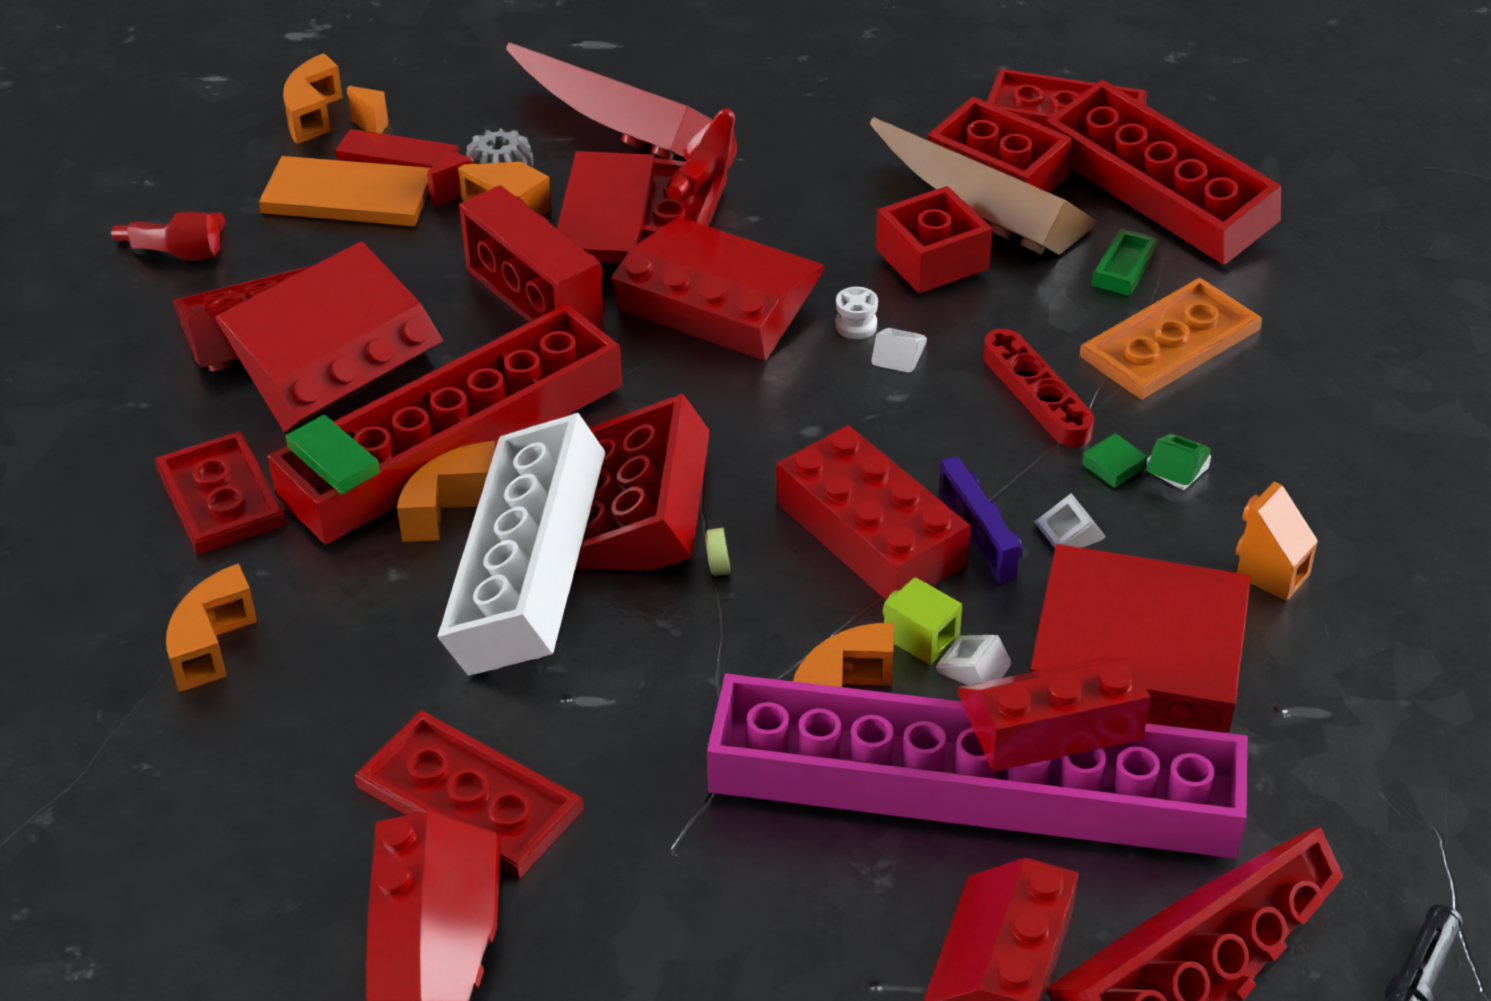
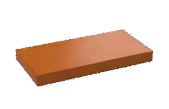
[259,156,430,226]
[1079,277,1262,400]

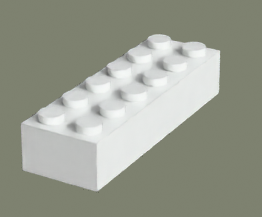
[437,413,605,676]

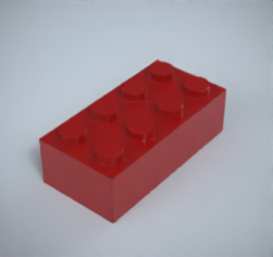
[459,185,605,331]
[776,425,971,600]

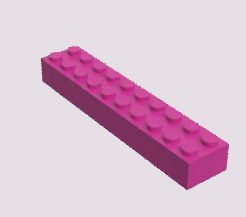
[707,673,1248,859]

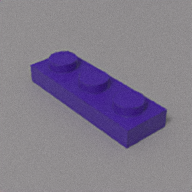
[938,456,1023,585]

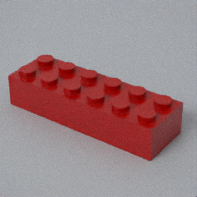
[1046,79,1281,265]

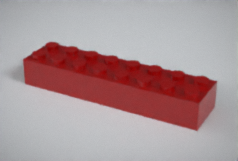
[267,303,622,545]

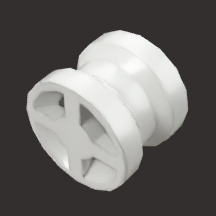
[835,287,878,340]

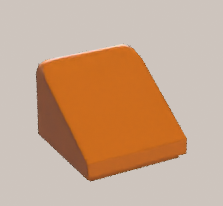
[347,86,389,134]

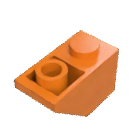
[1236,481,1318,602]

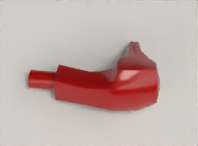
[667,108,737,201]
[111,211,225,261]

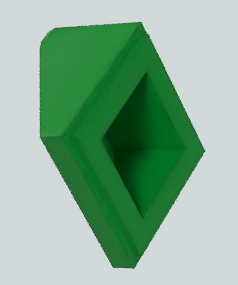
[1147,434,1211,485]

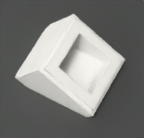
[872,328,927,373]
[1034,493,1106,548]
[936,635,1011,685]

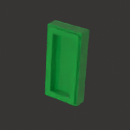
[1091,229,1159,297]
[286,414,380,494]

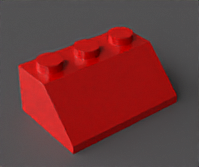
[927,96,1072,193]
[958,657,1150,772]
[923,858,1079,1001]

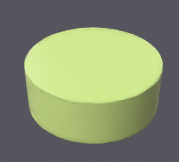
[705,527,731,577]

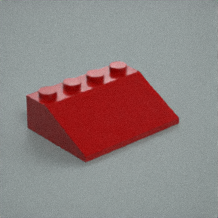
[611,217,824,361]
[215,241,443,432]
[173,264,316,371]
[575,393,710,571]

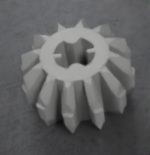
[466,128,533,167]

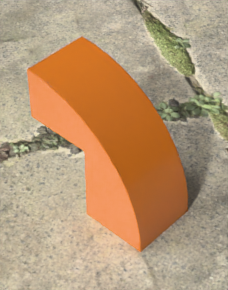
[283,53,343,144]
[397,441,495,542]
[166,563,257,693]
[793,623,894,687]

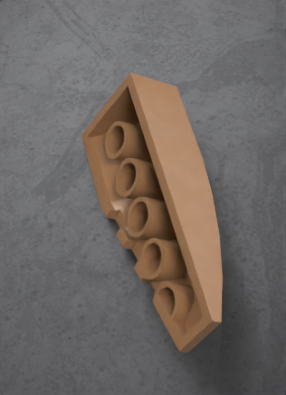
[870,117,1097,255]

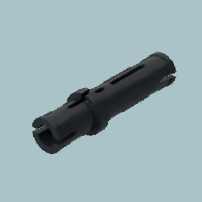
[1385,904,1463,1001]

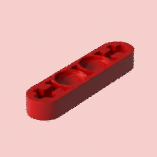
[983,329,1094,447]

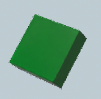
[1082,433,1148,488]

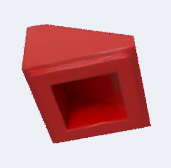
[427,151,474,206]

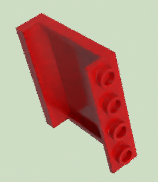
[1030,544,1251,733]

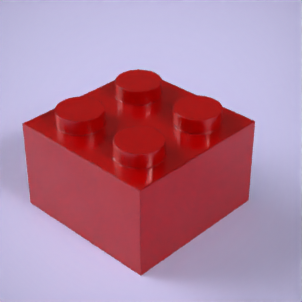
[876,186,992,293]

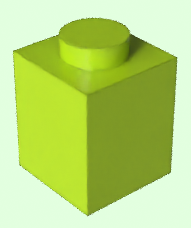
[882,577,962,665]

